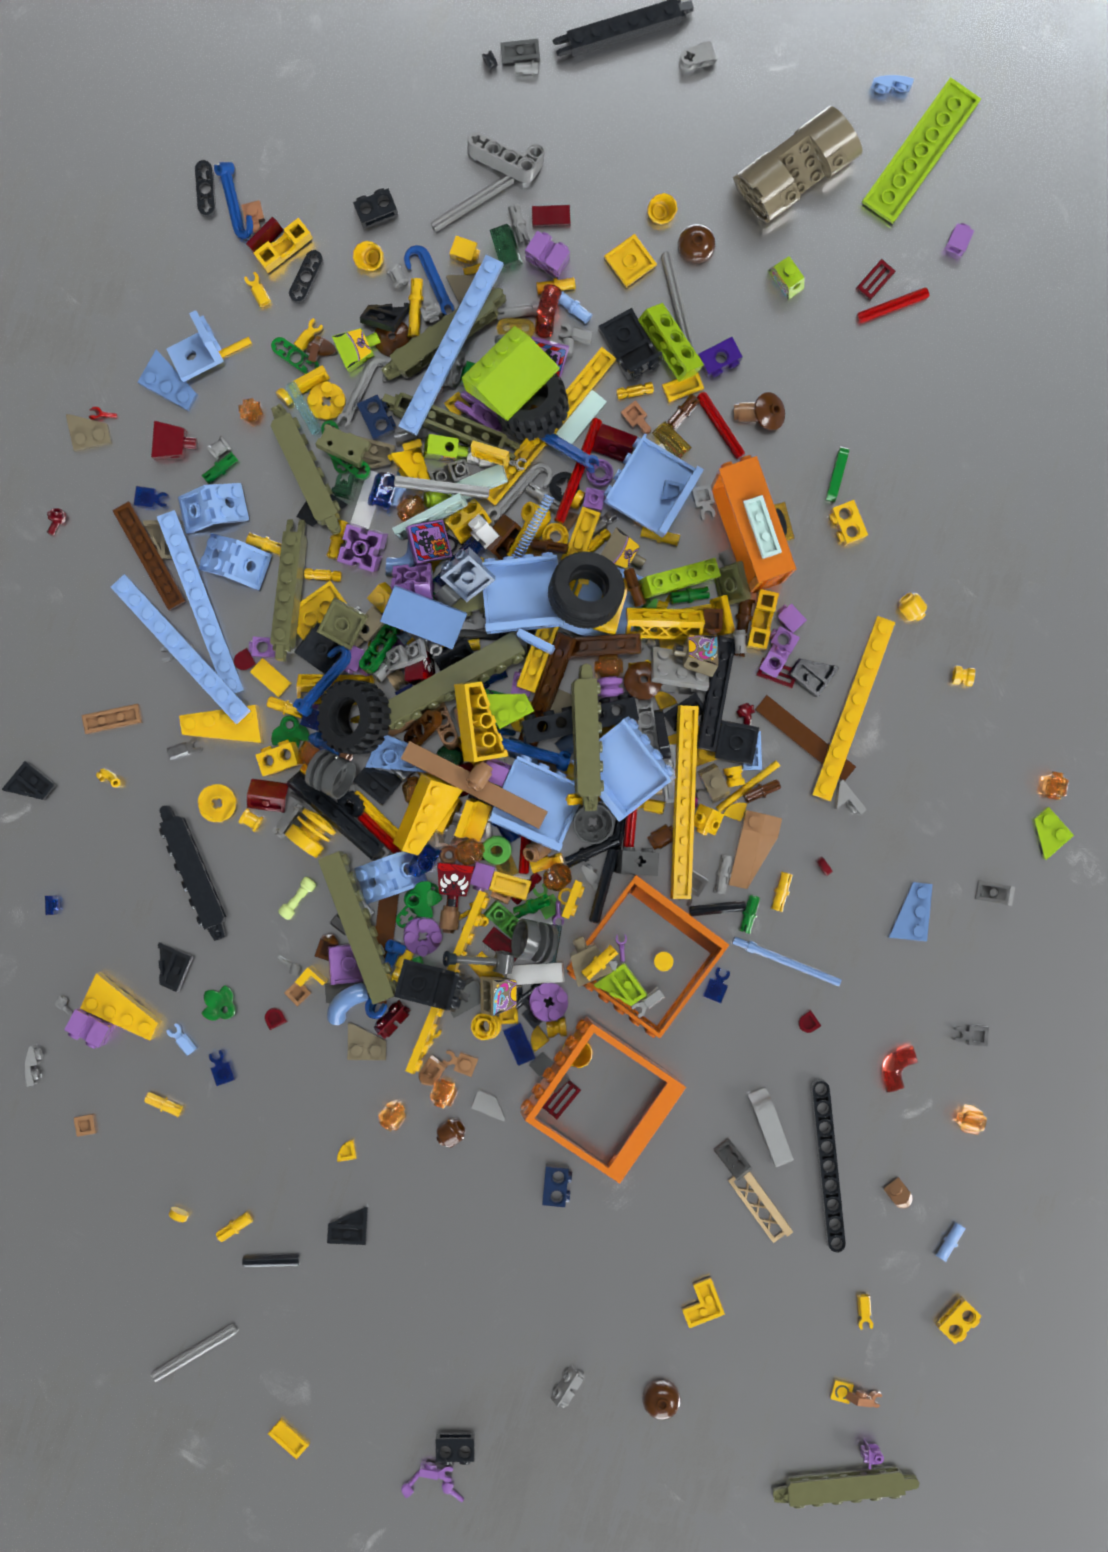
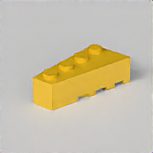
[454,682,509,762]
[179,705,264,744]
[393,773,463,855]
[80,972,162,1041]

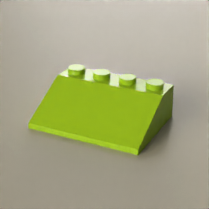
[462,326,560,421]

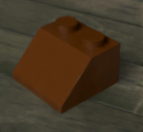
[479,514,522,560]

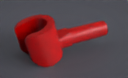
[88,406,117,420]

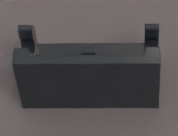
[664,693,704,732]

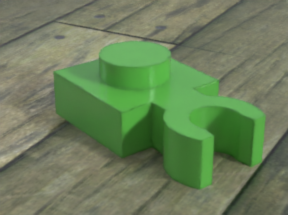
[533,883,562,919]

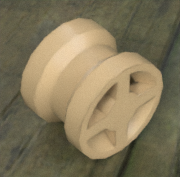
[387,669,409,691]

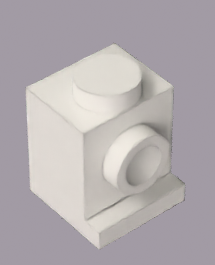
[468,514,499,549]

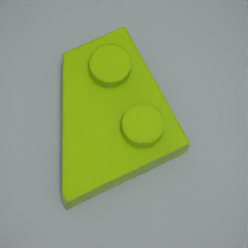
[486,694,534,729]
[1033,807,1074,860]
[594,962,647,1006]

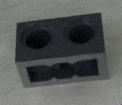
[353,188,398,229]
[435,1433,475,1465]

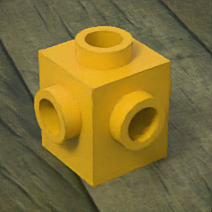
[694,804,724,836]

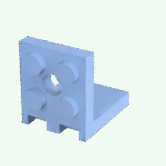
[166,310,224,382]
[178,483,249,534]
[198,533,272,590]
[354,851,427,904]

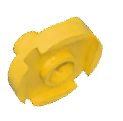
[307,381,346,421]
[198,784,237,822]

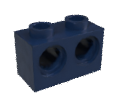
[357,394,396,441]
[542,1164,572,1207]

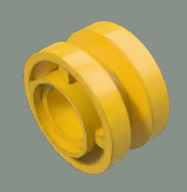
[542,523,569,544]
[471,1013,501,1040]

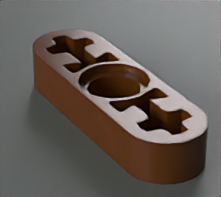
[404,710,442,746]

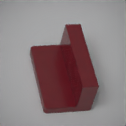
[592,424,637,462]
[247,779,289,813]

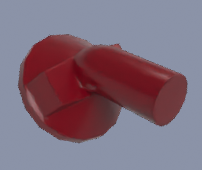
[47,508,66,536]
[736,703,755,725]

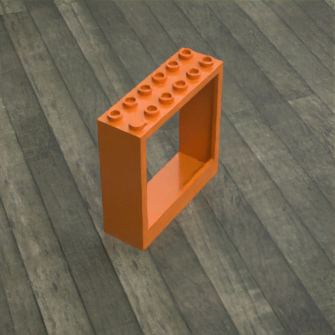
[711,455,797,594]
[566,875,729,1038]
[520,1016,686,1184]

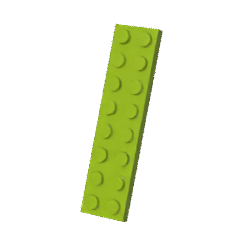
[862,77,981,224]

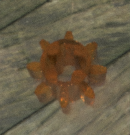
[238,398,263,422]

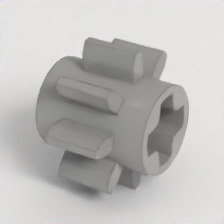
[420,300,443,325]

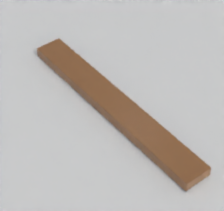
[401,741,548,829]

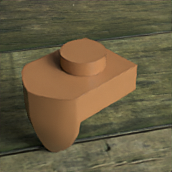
[418,1055,447,1086]
[884,1177,913,1209]

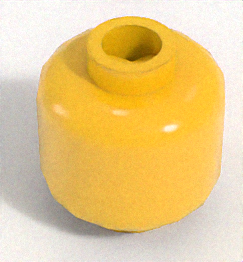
[898,592,927,621]

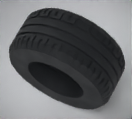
[548,551,625,629]

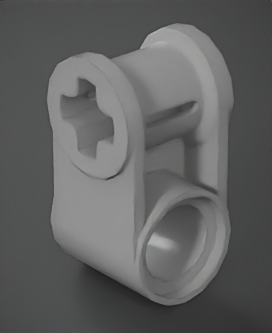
[679,41,717,72]

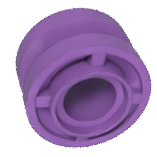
[586,459,613,488]
[597,676,623,698]

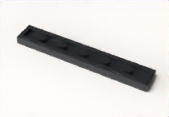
[697,635,735,752]
[286,771,385,860]

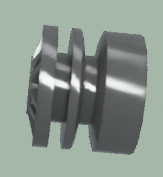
[305,749,356,799]
[573,803,614,844]
[511,918,558,964]

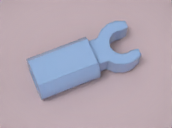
[166,1023,197,1056]

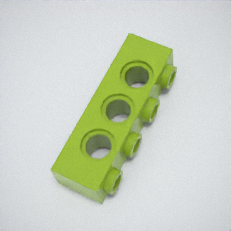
[638,303,704,382]
[639,558,721,599]

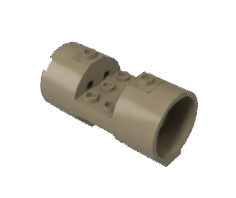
[733,106,863,223]

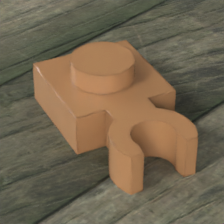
[442,1050,479,1077]

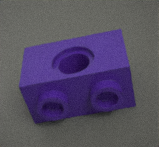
[698,337,743,378]

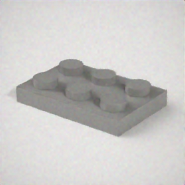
[651,646,709,691]

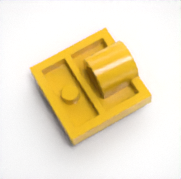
[558,879,585,919]

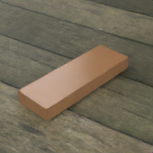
[81,704,143,734]

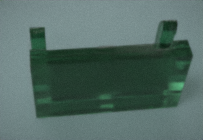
[490,224,523,269]
[331,473,359,501]

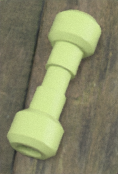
[278,877,316,920]

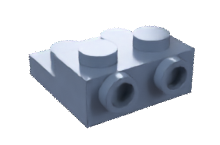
[440,547,495,602]

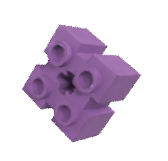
[525,231,570,280]
[337,523,388,572]
[391,563,434,599]
[64,1008,116,1049]

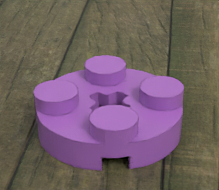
[403,917,442,956]
[529,983,568,1022]

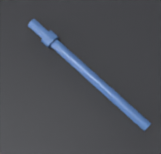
[732,937,842,986]

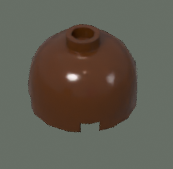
[678,224,716,264]
[642,1379,681,1420]

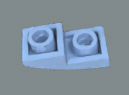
[870,75,914,94]

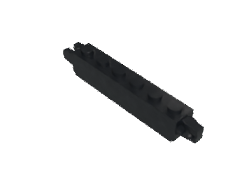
[552,0,694,57]
[159,805,227,941]

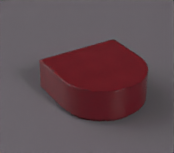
[234,648,256,671]
[815,856,833,876]
[265,1008,288,1030]
[798,1010,821,1033]

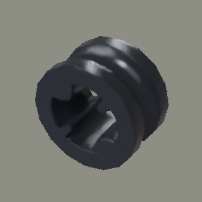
[482,50,498,70]

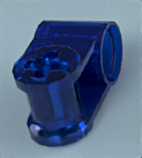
[368,472,395,511]
[408,842,441,877]

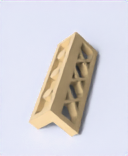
[728,1171,793,1243]

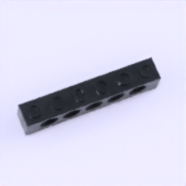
[520,694,639,744]

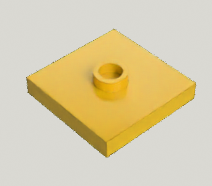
[604,234,657,288]

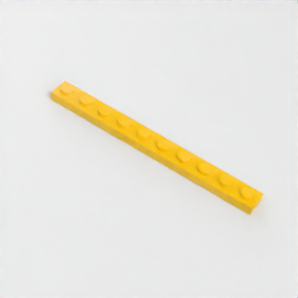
[486,347,616,506]
[516,506,601,693]
[812,616,895,802]
[670,705,699,899]
[405,890,489,1074]

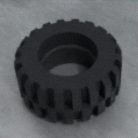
[496,373,569,441]
[317,679,391,754]

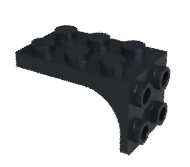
[598,308,663,380]
[394,959,467,1012]

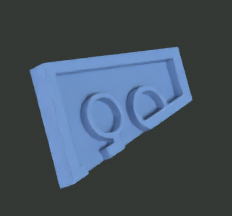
[138,349,198,411]
[366,735,426,773]
[888,882,933,941]

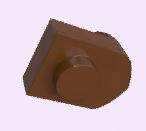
[307,335,337,362]
[703,608,723,636]
[314,933,339,961]

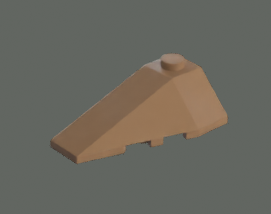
[728,810,782,889]

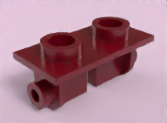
[373,999,411,1039]

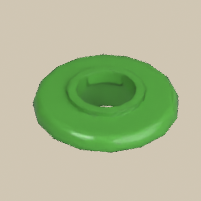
[481,836,512,865]

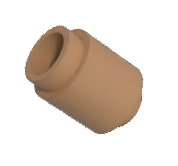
[734,402,757,422]
[466,761,493,791]
[523,841,551,862]
[439,905,460,934]

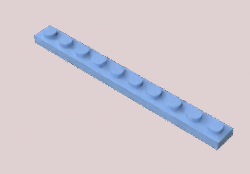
[398,255,504,436]
[157,510,244,693]
[111,574,251,724]

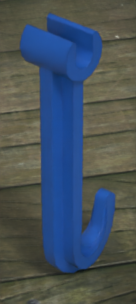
[214,162,253,239]
[404,245,455,316]
[539,433,599,473]
[293,645,351,717]
[498,728,572,771]
[365,939,406,1019]

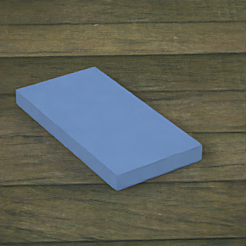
[380,585,467,649]

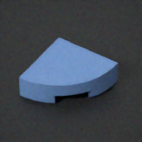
[661,480,684,500]

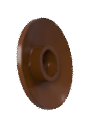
[374,322,412,357]
[754,392,785,430]
[624,661,662,700]

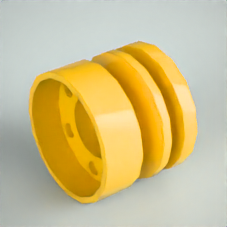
[285,808,336,858]

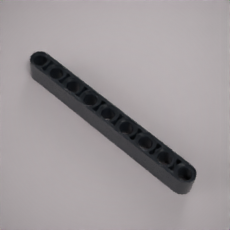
[810,1079,846,1253]

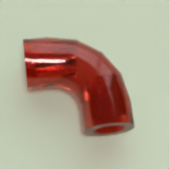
[535,284,562,338]
[883,1045,918,1093]

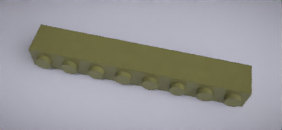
[388,631,527,730]
[318,851,397,1005]

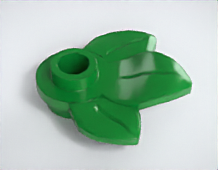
[271,715,309,752]
[404,881,443,918]
[201,985,236,1021]

